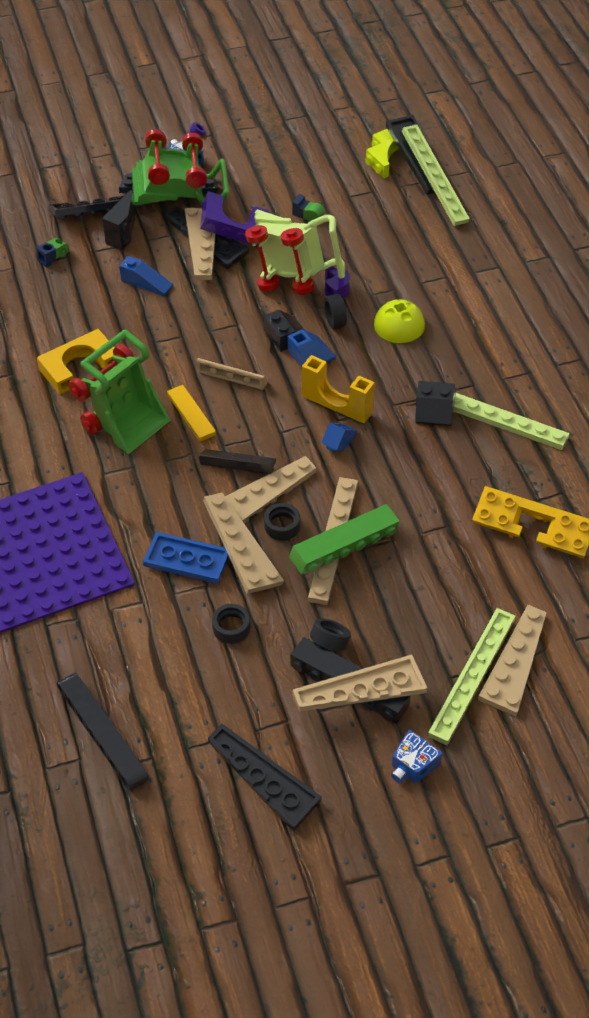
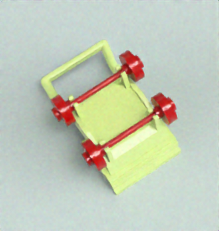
[245,210,345,295]

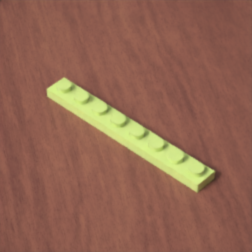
[402,125,470,226]
[454,393,569,450]
[428,608,515,745]

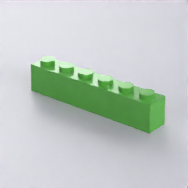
[289,504,400,575]

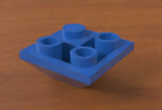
[288,329,336,366]

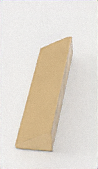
[197,358,268,390]

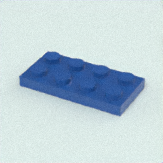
[143,532,229,584]

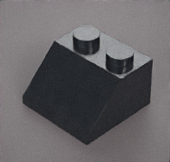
[264,310,304,352]
[415,381,456,426]

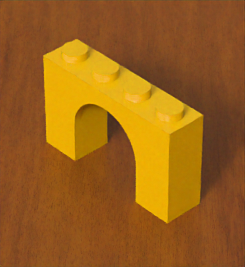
[37,329,115,395]
[302,355,375,424]

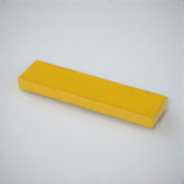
[167,385,216,442]

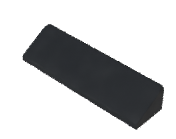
[199,449,276,474]

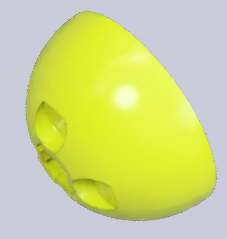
[374,299,425,343]

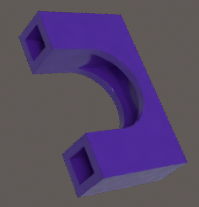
[200,191,269,247]

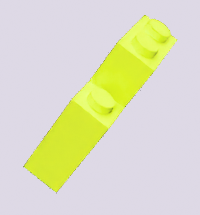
[365,129,399,179]

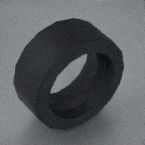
[324,294,347,329]
[264,503,300,540]
[212,604,251,644]
[310,618,351,651]

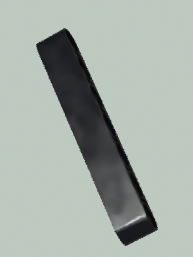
[56,672,149,791]

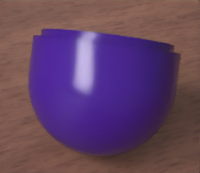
[190,122,206,136]

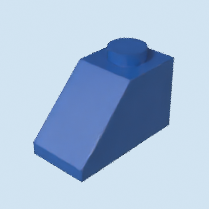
[321,422,358,452]

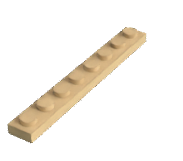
[308,477,358,605]

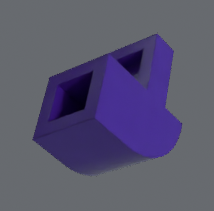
[325,266,350,299]

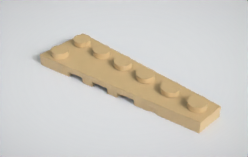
[185,208,216,280]
[225,456,316,524]
[203,493,284,594]
[478,605,547,717]
[293,655,427,712]

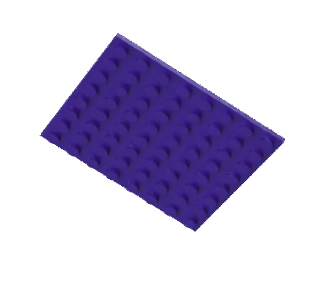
[0,472,135,633]

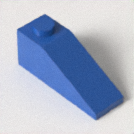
[119,256,173,296]

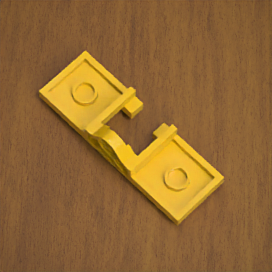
[472,486,589,559]

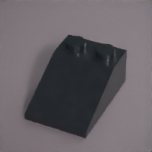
[102,191,135,250]

